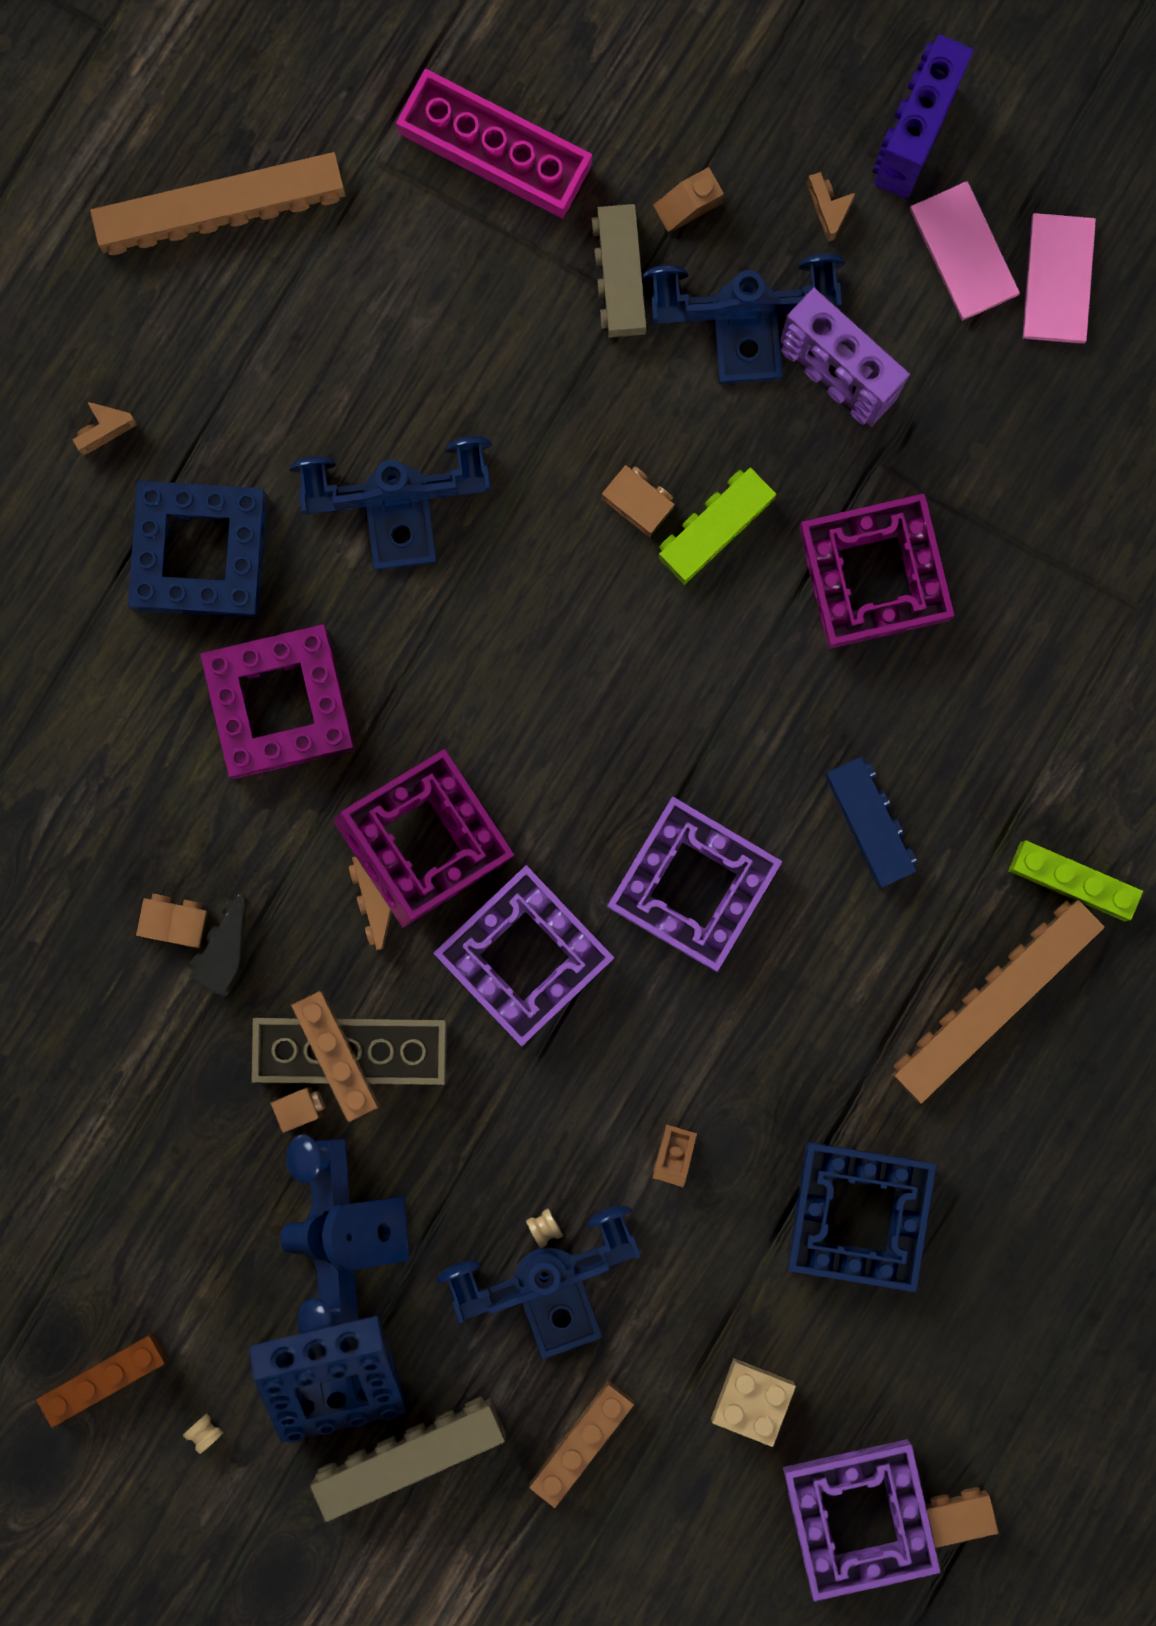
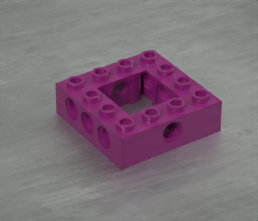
[799,493,954,649]
[200,624,356,780]
[333,749,514,928]

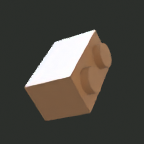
[601,465,675,538]
[271,1087,326,1133]
[925,1487,998,1548]

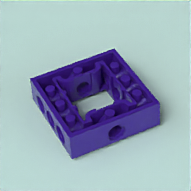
[872,34,974,199]

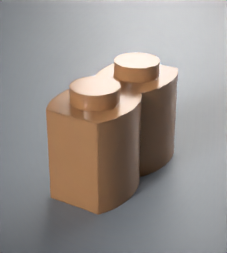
[136,893,208,948]

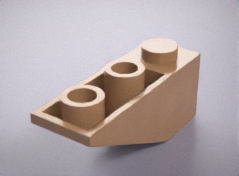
[349,857,392,950]

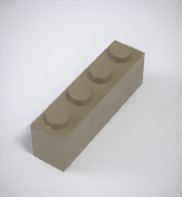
[592,204,646,338]

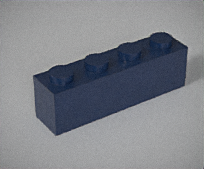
[824,757,918,889]

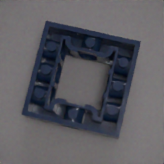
[128,481,267,619]
[786,1142,936,1292]
[249,1316,407,1443]

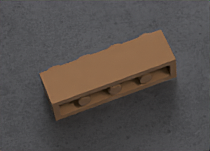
[291,991,380,1122]
[529,1381,634,1508]

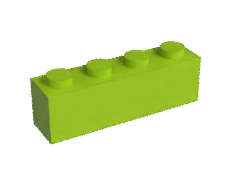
[658,467,777,585]
[1008,840,1143,921]

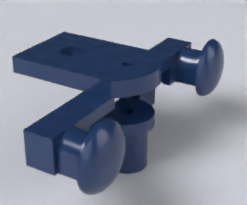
[642,253,845,384]
[289,436,493,571]
[280,1135,409,1334]
[437,1205,641,1360]

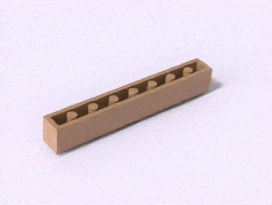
[90,152,345,255]
[892,900,1105,1104]

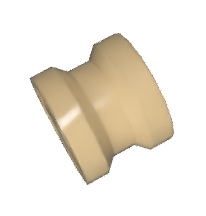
[526,1208,563,1248]
[183,1413,224,1454]

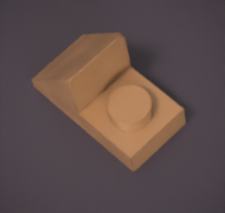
[807,172,855,242]
[72,402,138,456]
[652,1125,697,1187]

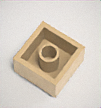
[711,1359,796,1447]

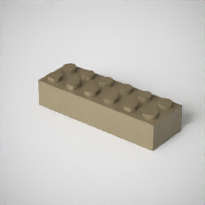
[252,1018,447,1085]
[310,1396,506,1522]

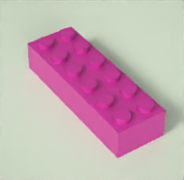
[396,68,592,219]

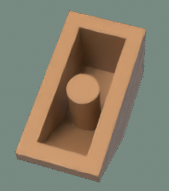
[653,167,724,233]

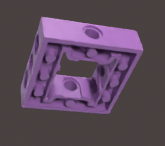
[780,287,910,427]
[607,796,783,972]
[433,865,614,1046]
[783,1439,941,1601]

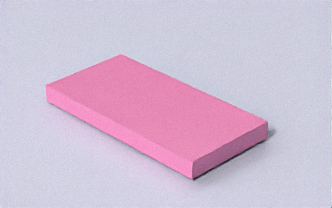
[910,181,1020,321]
[1023,213,1096,344]

